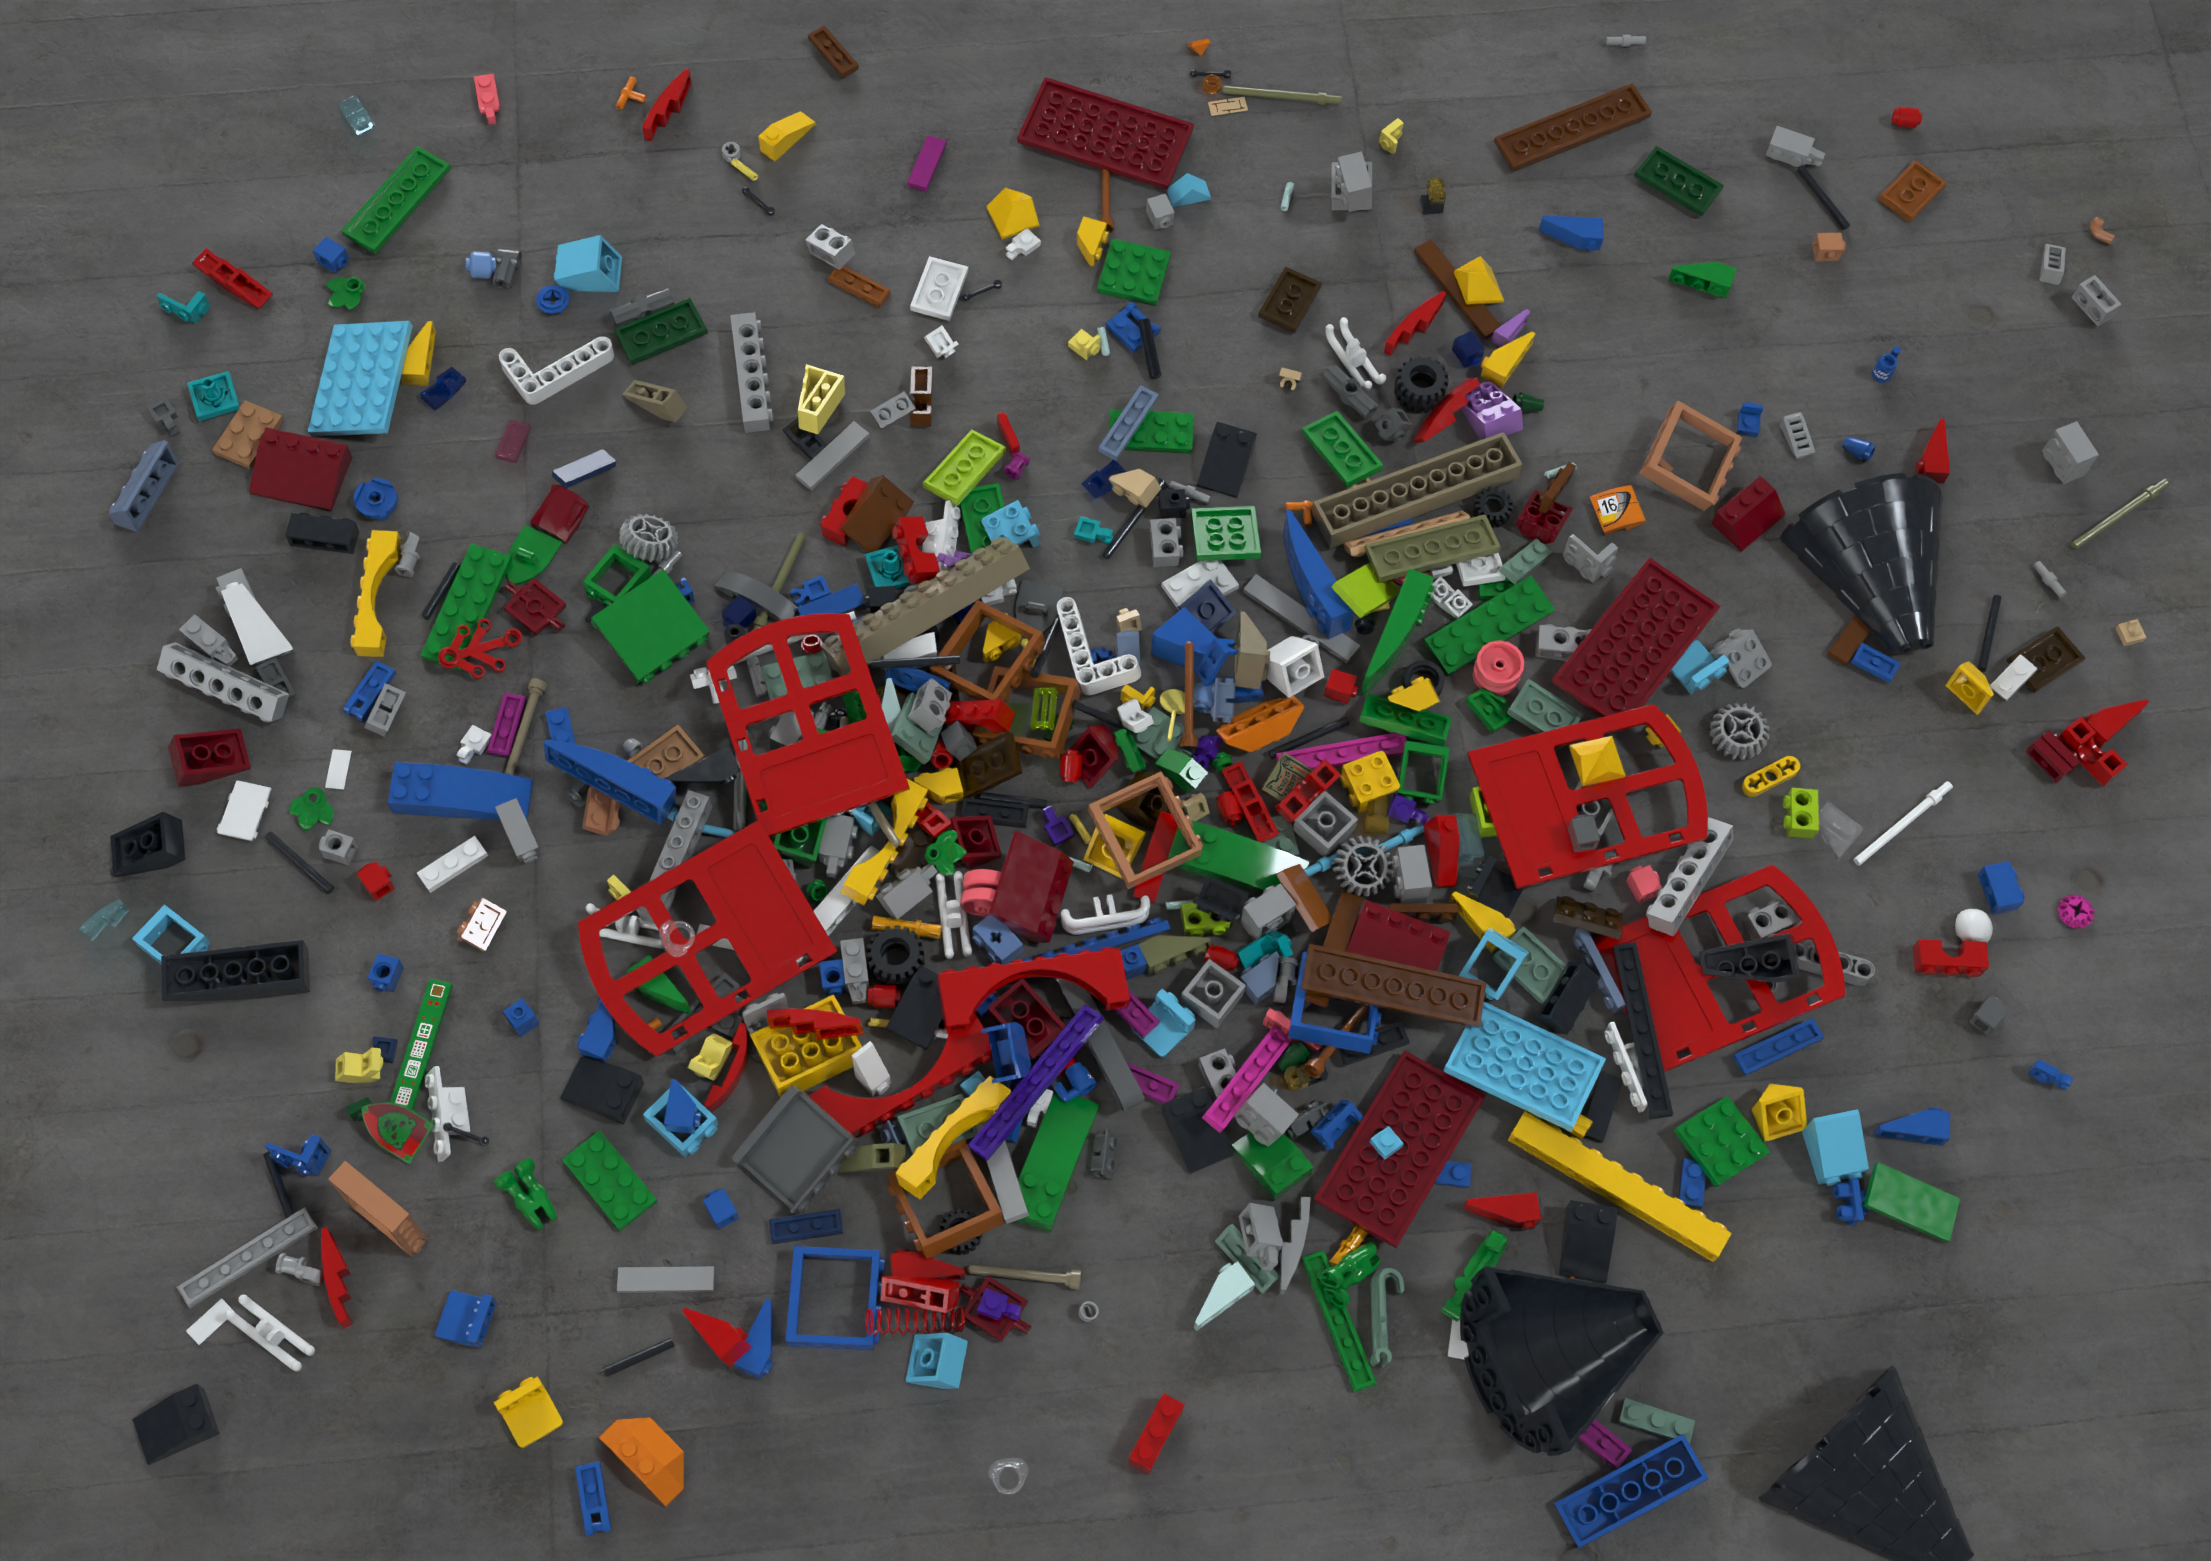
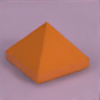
[1187,39,1211,56]

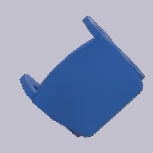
[981,1022,1032,1083]

